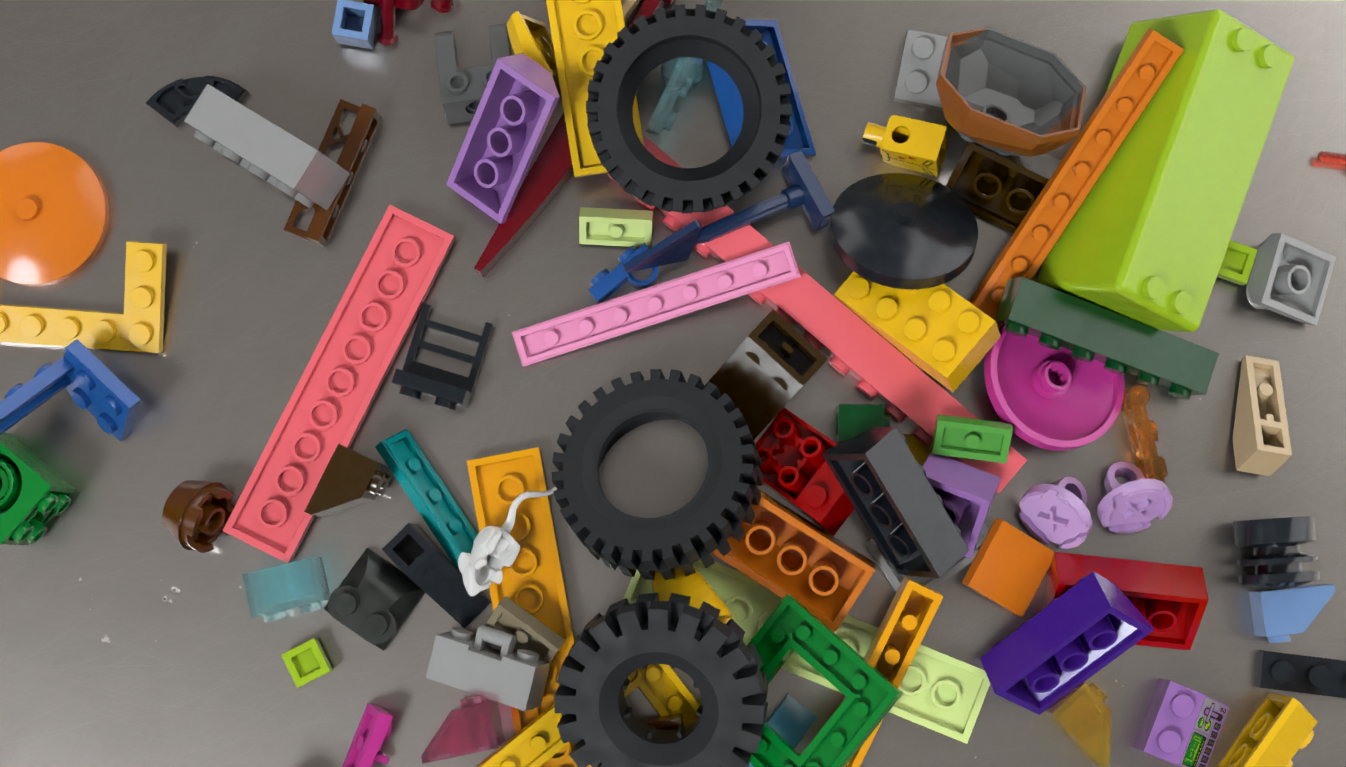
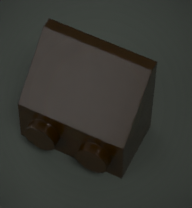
[304,444,391,517]

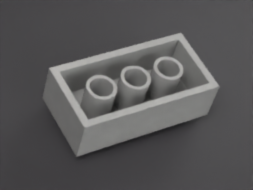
[184,84,350,210]

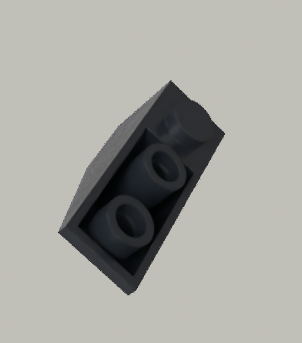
[382,523,491,628]

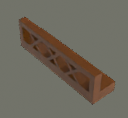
[283,99,382,248]

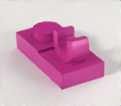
[342,703,393,767]

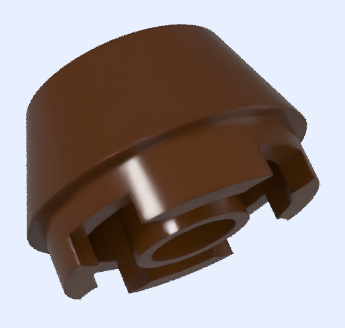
[162,480,235,553]

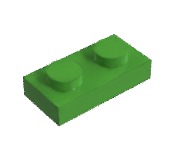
[931,414,1013,463]

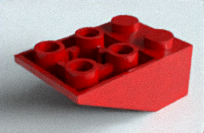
[756,408,855,536]

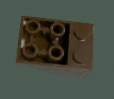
[705,309,827,440]

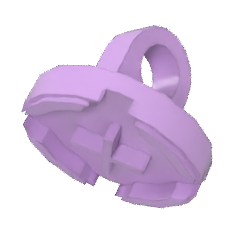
[1097,462,1173,534]
[1019,476,1093,549]

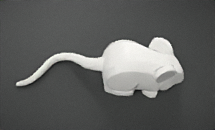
[458,487,557,596]

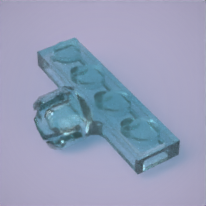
[646,0,723,137]

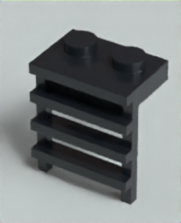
[391,303,493,411]

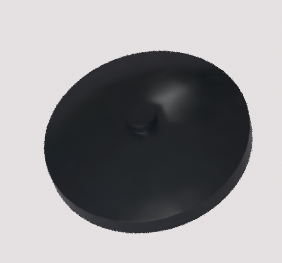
[829,173,978,290]

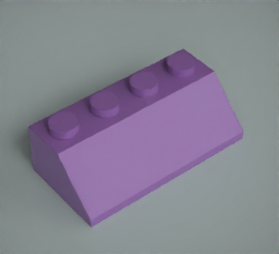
[446,53,559,224]

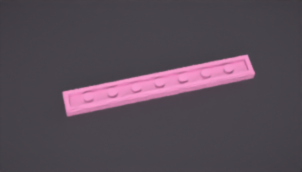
[512,242,801,367]

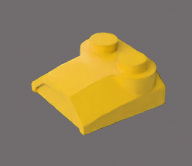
[506,11,560,92]

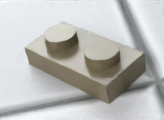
[485,596,566,663]

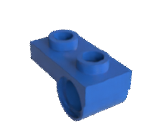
[588,243,659,304]

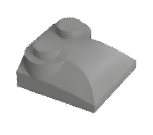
[1246,233,1336,326]

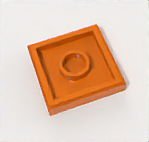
[962,518,1054,617]

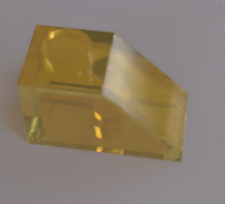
[1045,682,1111,767]

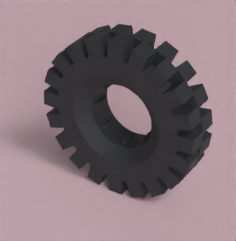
[554,592,768,767]

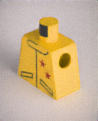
[862,115,949,179]

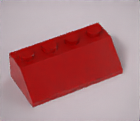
[1044,552,1209,651]

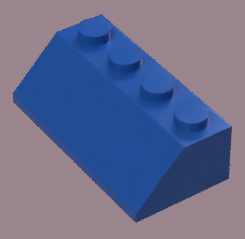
[706,19,816,168]

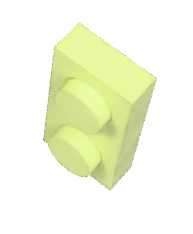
[579,207,653,248]

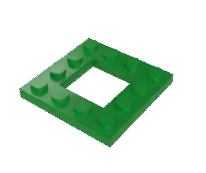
[696,594,903,767]

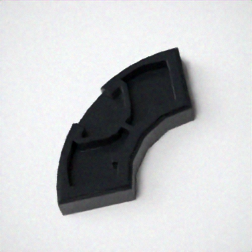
[146,76,249,127]

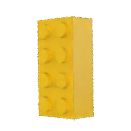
[834,271,1001,392]

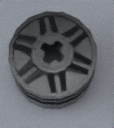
[1233,516,1321,589]

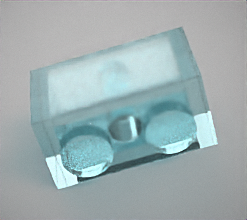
[242,557,330,623]

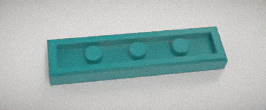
[375,429,478,568]

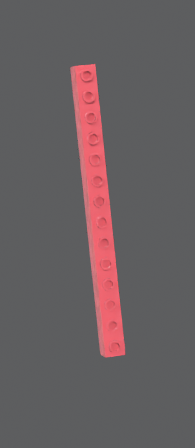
[608,134,1027,494]

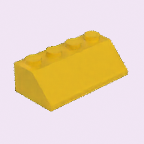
[1216,692,1318,767]

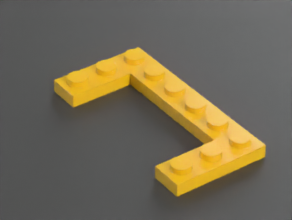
[0,241,167,353]
[476,664,699,767]

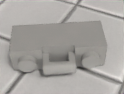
[426,625,550,711]

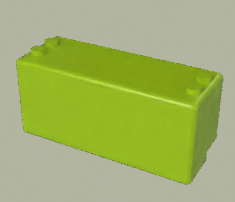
[1037,9,1295,332]

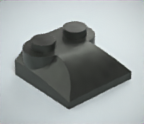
[324,548,425,650]

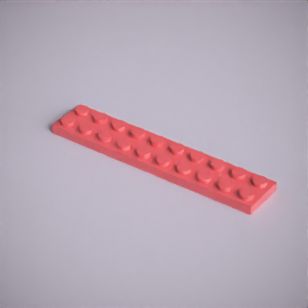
[223,205,456,563]

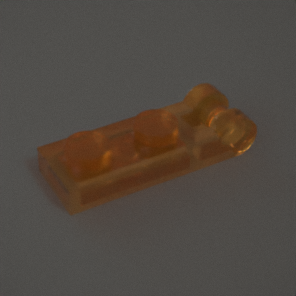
[1121,385,1168,483]

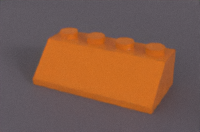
[712,489,876,632]

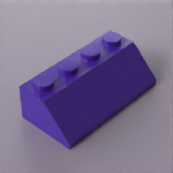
[980,571,1154,715]

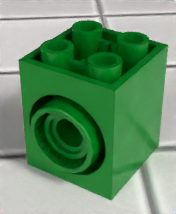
[0,432,76,545]

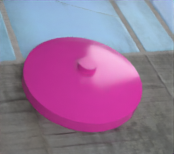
[984,325,1125,451]

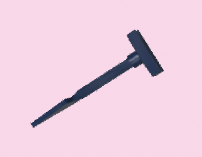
[623,150,835,273]

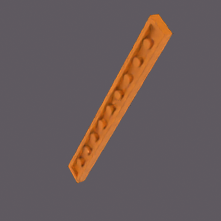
[969,28,1184,329]

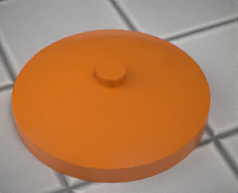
[0,142,110,286]

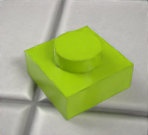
[1217,240,1258,286]
[281,637,333,688]

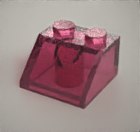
[421,694,505,764]

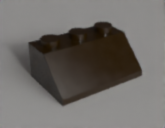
[946,141,1061,233]

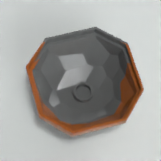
[936,27,1086,157]

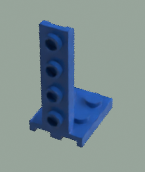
[0,339,141,442]

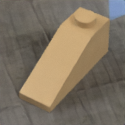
[1232,355,1292,476]

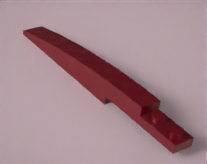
[474,0,674,277]

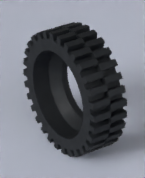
[586,4,792,214]
[551,369,763,580]

